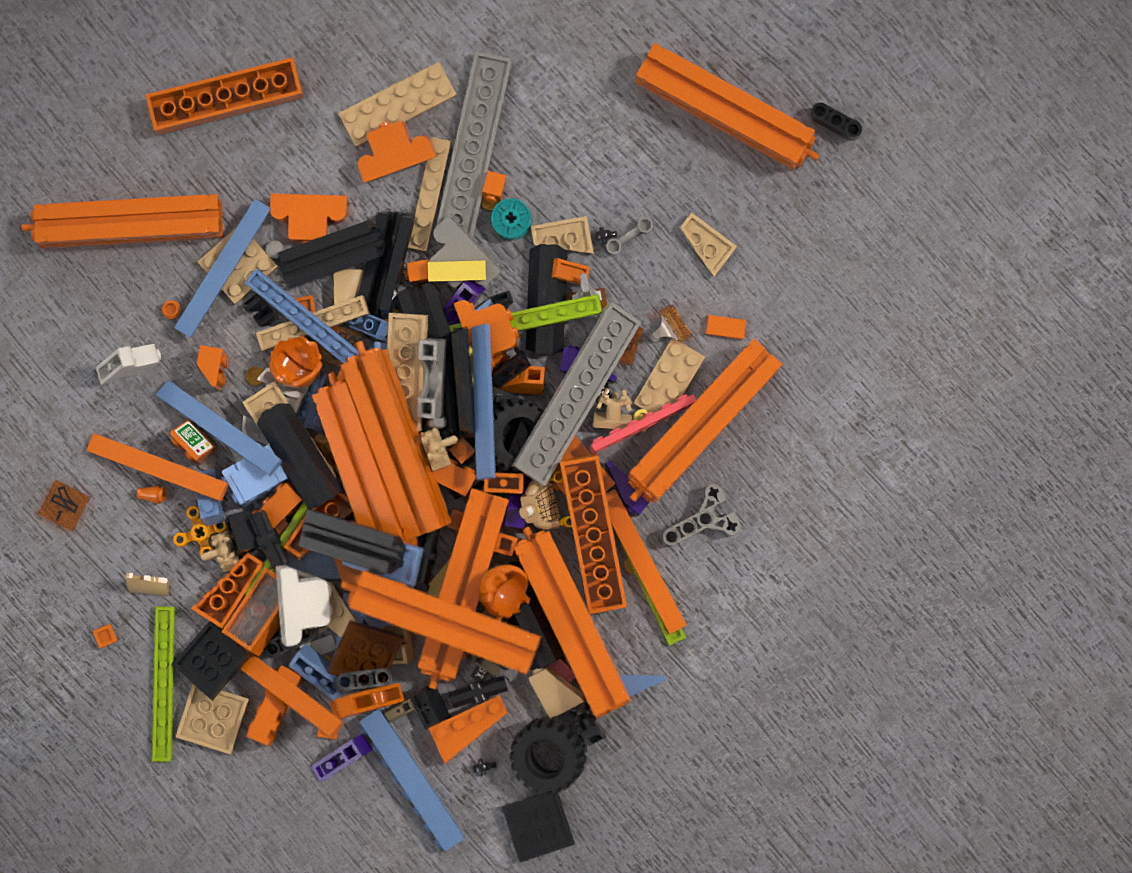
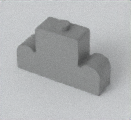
[429,214,502,288]

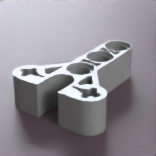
[663,484,740,546]

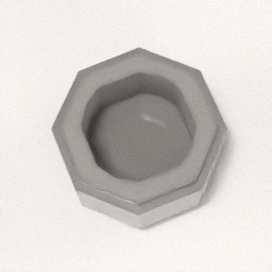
[266,240,285,259]
[427,416,447,429]

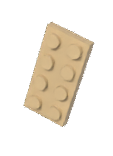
[634,338,705,423]

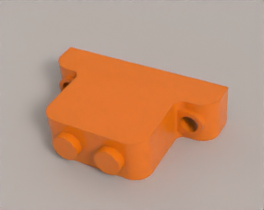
[454,300,520,371]

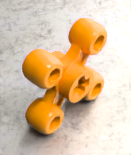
[173,505,227,561]

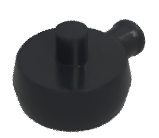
[594,227,618,245]
[472,758,496,776]

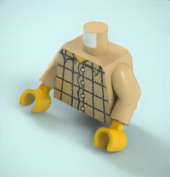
[519,470,572,530]

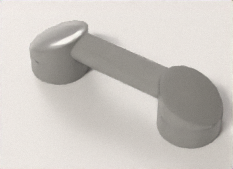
[606,217,653,254]

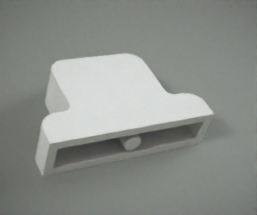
[96,344,161,385]
[276,565,333,646]

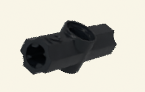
[249,510,289,569]
[416,529,441,585]
[448,675,508,708]

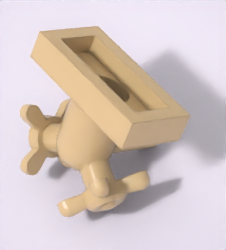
[593,388,633,430]
[420,428,458,472]
[201,531,240,573]

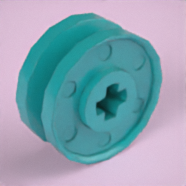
[491,198,532,241]

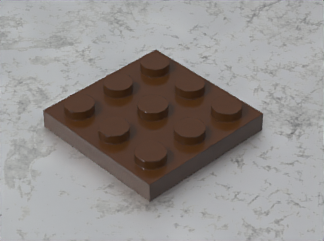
[327,620,404,683]

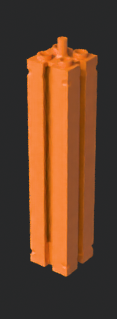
[635,42,820,170]
[22,194,224,249]
[627,338,783,504]
[341,341,452,540]
[312,372,418,546]
[418,489,509,689]
[514,527,631,719]
[341,570,540,674]

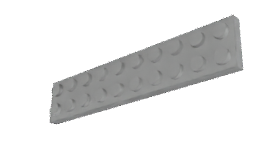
[436,51,513,238]
[512,302,641,486]

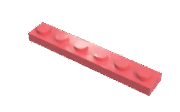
[589,394,696,454]

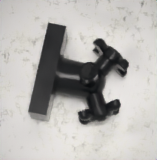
[568,701,607,746]

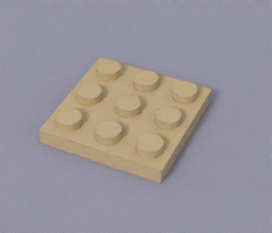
[197,227,278,305]
[176,684,249,755]

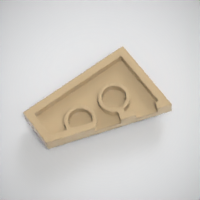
[680,212,737,277]
[531,216,594,254]
[326,582,357,638]

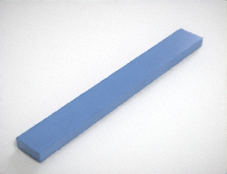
[174,199,271,338]
[245,268,359,363]
[472,324,495,480]
[156,380,282,477]

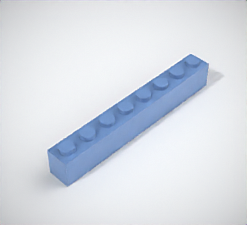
[359,709,465,852]

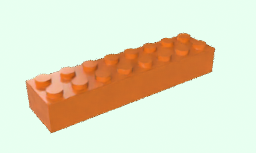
[145,57,304,135]
[560,453,627,614]

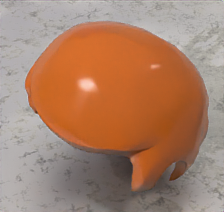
[269,336,322,388]
[478,565,530,618]

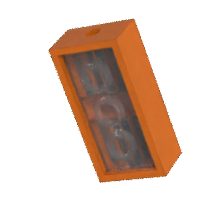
[221,567,280,657]

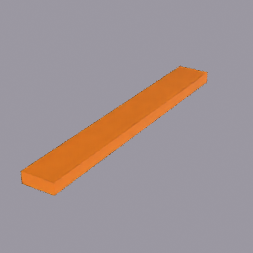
[86,433,229,501]
[606,489,687,634]
[232,639,344,738]

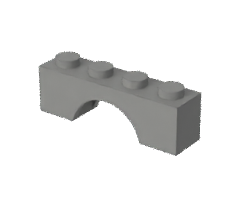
[417,338,446,419]

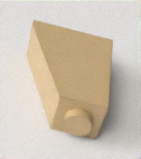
[528,666,586,719]

